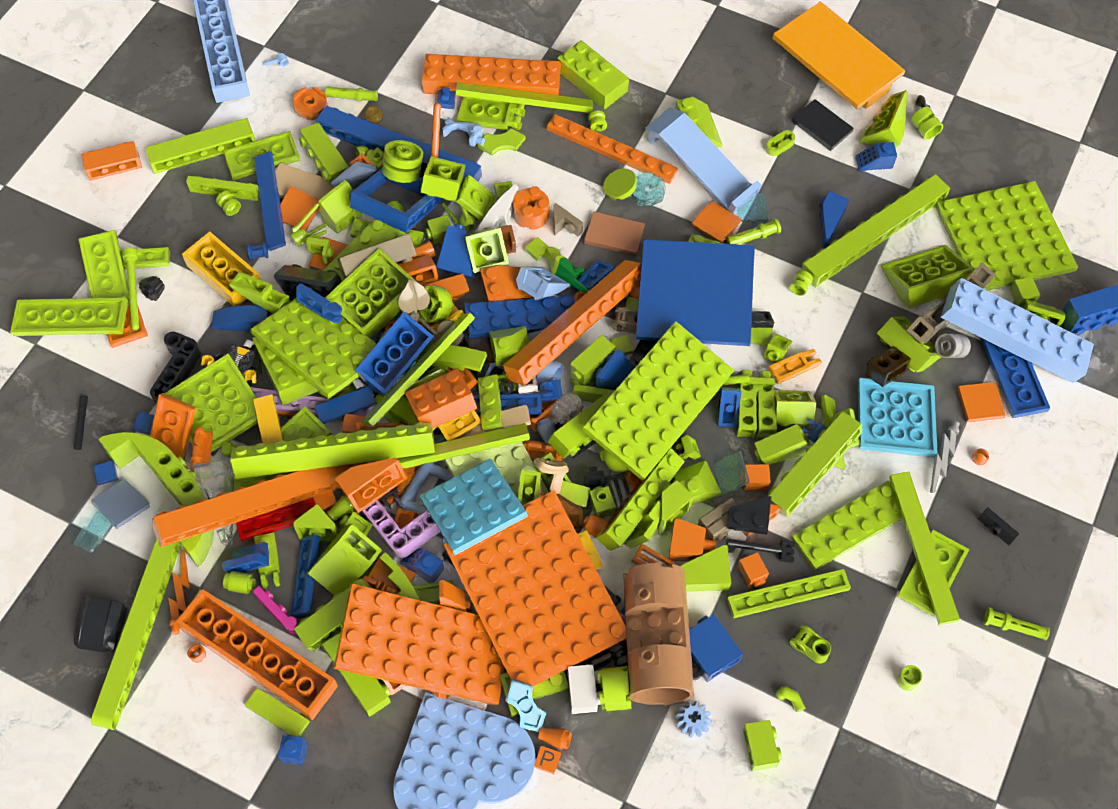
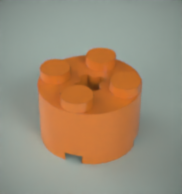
[513,186,549,230]

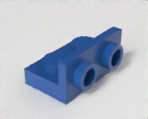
[578,260,615,291]

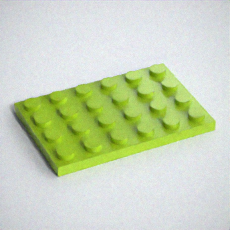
[251,298,377,399]

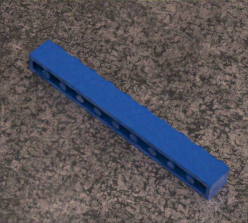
[316,105,482,187]

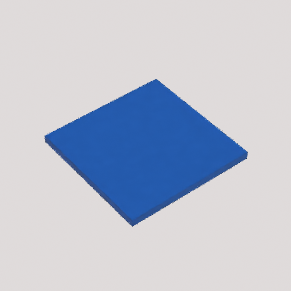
[636,240,755,346]

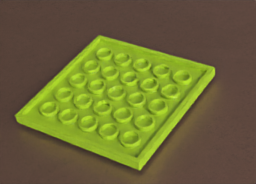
[935,181,1078,291]

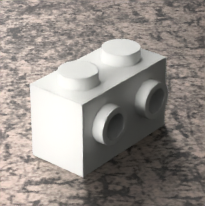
[567,665,601,714]

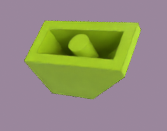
[517,470,541,506]

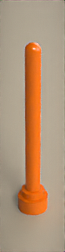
[431,103,441,158]

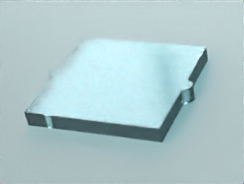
[738,194,768,223]
[714,451,750,495]

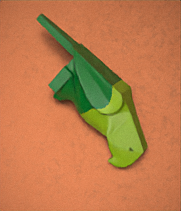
[545,247,589,294]

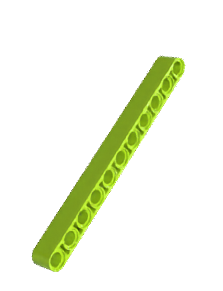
[91,539,181,730]

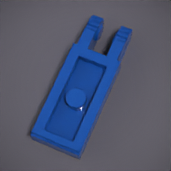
[296,283,342,324]

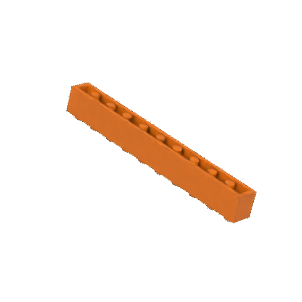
[503,260,642,385]
[152,464,351,547]

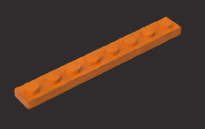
[547,114,678,184]

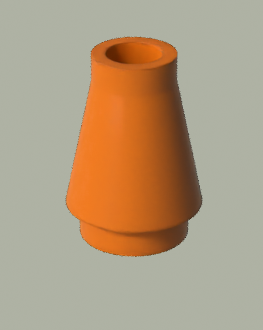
[538,727,572,750]

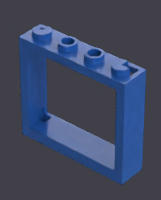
[350,168,442,233]

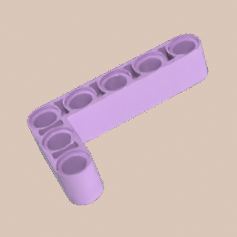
[362,500,440,558]

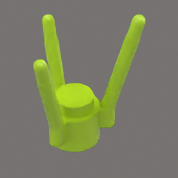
[442,194,477,232]
[290,203,327,246]

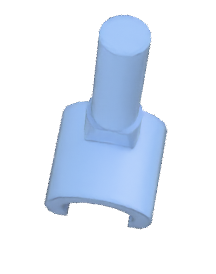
[264,53,289,67]

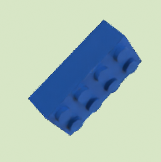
[1061,285,1118,336]

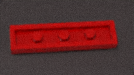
[236,498,316,542]

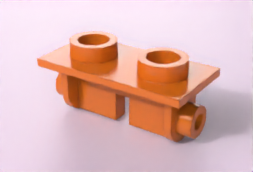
[190,427,213,470]
[524,440,562,461]

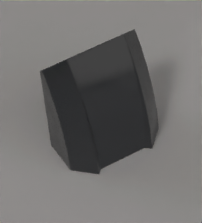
[74,596,127,652]

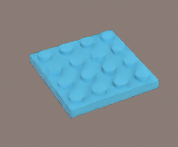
[419,459,528,555]

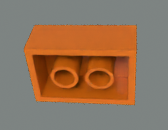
[404,369,477,429]

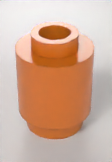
[582,514,608,537]

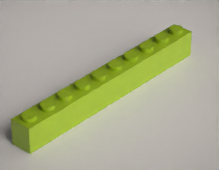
[802,174,950,288]
[230,422,435,479]

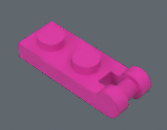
[253,586,298,635]

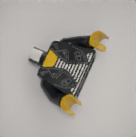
[201,340,263,387]

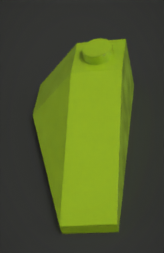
[860,90,908,148]

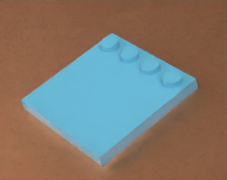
[857,378,937,457]

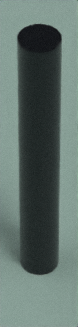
[74,395,88,450]

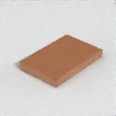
[584,212,645,256]

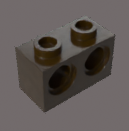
[865,346,911,387]

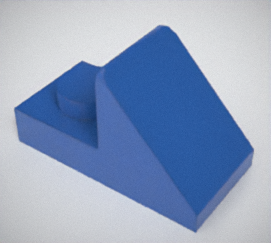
[718,387,741,428]

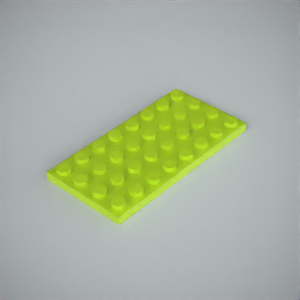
[582,322,735,481]

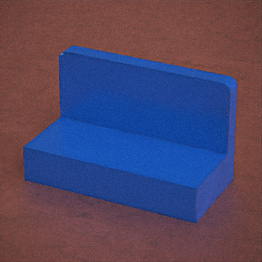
[222,542,269,573]

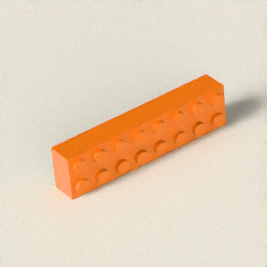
[422,54,561,95]
[176,589,338,720]

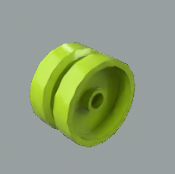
[381,140,424,183]

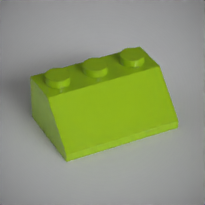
[675,97,723,148]
[877,316,941,372]

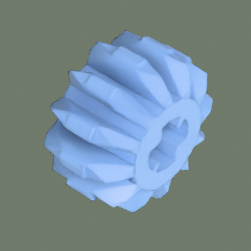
[675,701,712,738]

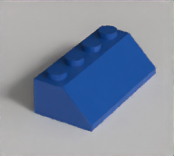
[355,312,434,397]

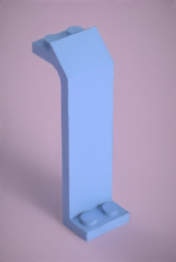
[645,107,762,214]

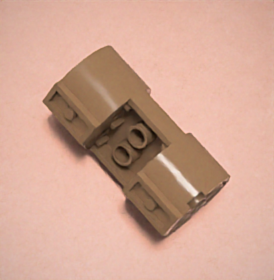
[623,563,694,706]

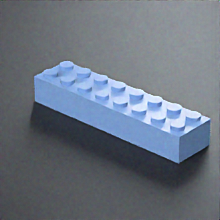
[193,0,250,103]
[941,278,1094,383]

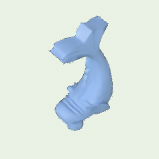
[442,117,485,147]

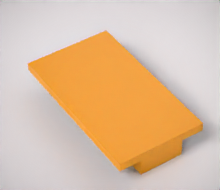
[772,1,905,109]

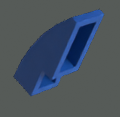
[211,305,270,332]

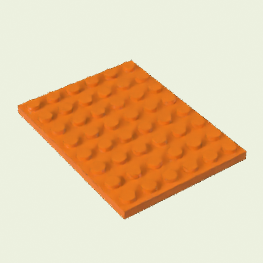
[444,490,627,687]

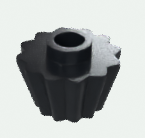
[138,276,165,301]

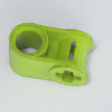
[789,625,831,664]

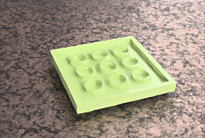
[444,441,548,498]

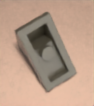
[553,203,583,237]

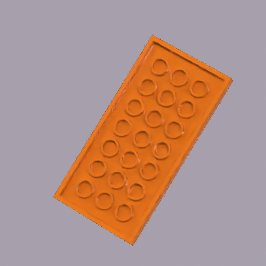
[334,584,504,706]

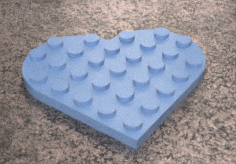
[393,692,535,809]

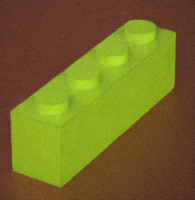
[299,123,349,187]
[548,393,610,459]
[294,578,371,652]
[322,632,391,717]

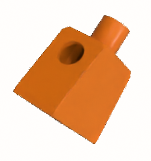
[668,518,716,561]

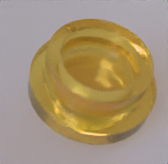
[366,106,383,123]

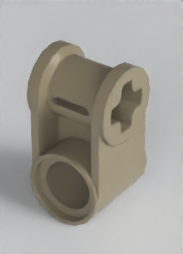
[611,307,638,334]

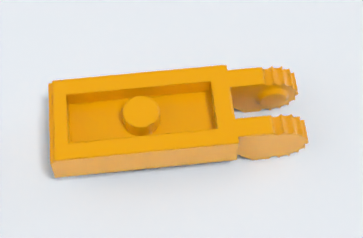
[768,349,822,385]

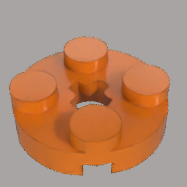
[293,87,328,120]

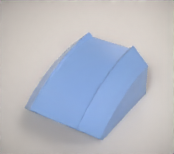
[516,266,570,300]

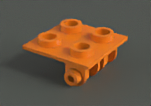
[363,556,416,595]

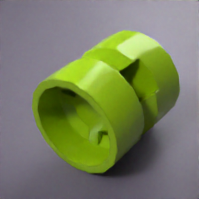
[911,107,943,140]

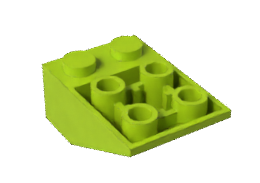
[307,524,382,595]

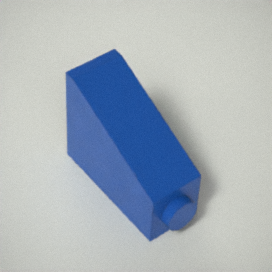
[436,224,475,279]

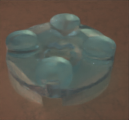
[631,173,666,206]

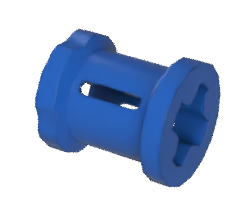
[247,242,269,261]

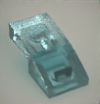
[73,511,113,553]

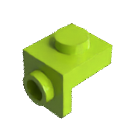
[306,237,333,264]

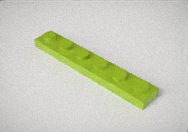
[727,569,851,618]

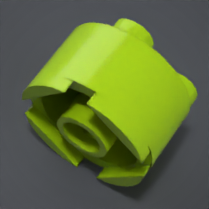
[598,666,632,711]

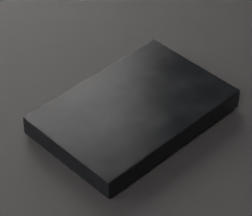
[792,99,854,151]

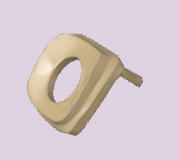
[533,457,569,496]

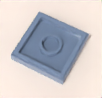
[331,161,378,190]
[91,479,150,529]

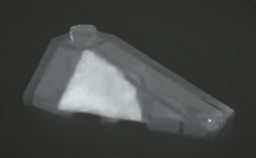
[193,461,235,547]

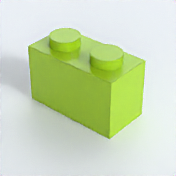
[742,720,782,771]

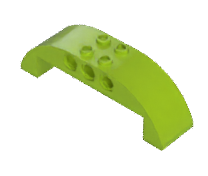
[99,432,214,567]

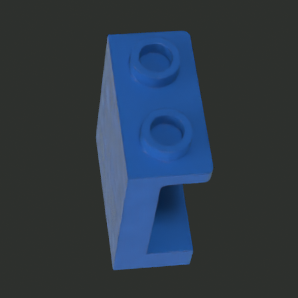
[689,614,743,682]

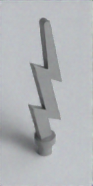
[930,421,960,493]

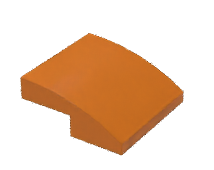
[692,201,742,243]

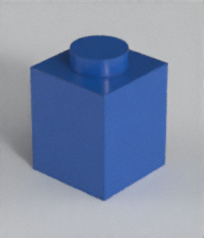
[278,735,308,765]

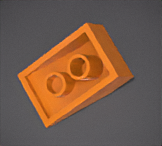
[480,265,534,302]
[335,457,407,513]

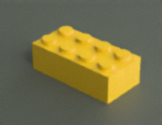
[182,232,261,307]

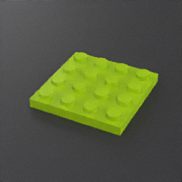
[164,353,258,452]

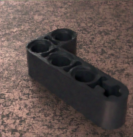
[150,331,201,405]

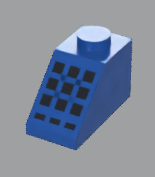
[855,142,897,171]
[399,548,444,583]

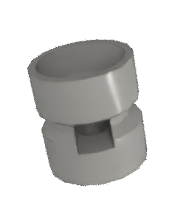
[935,333,971,358]

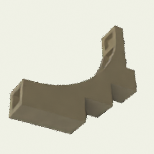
[907,263,996,343]

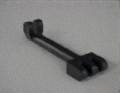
[726,538,795,563]

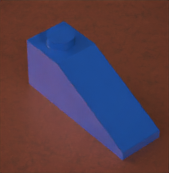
[819,191,849,248]

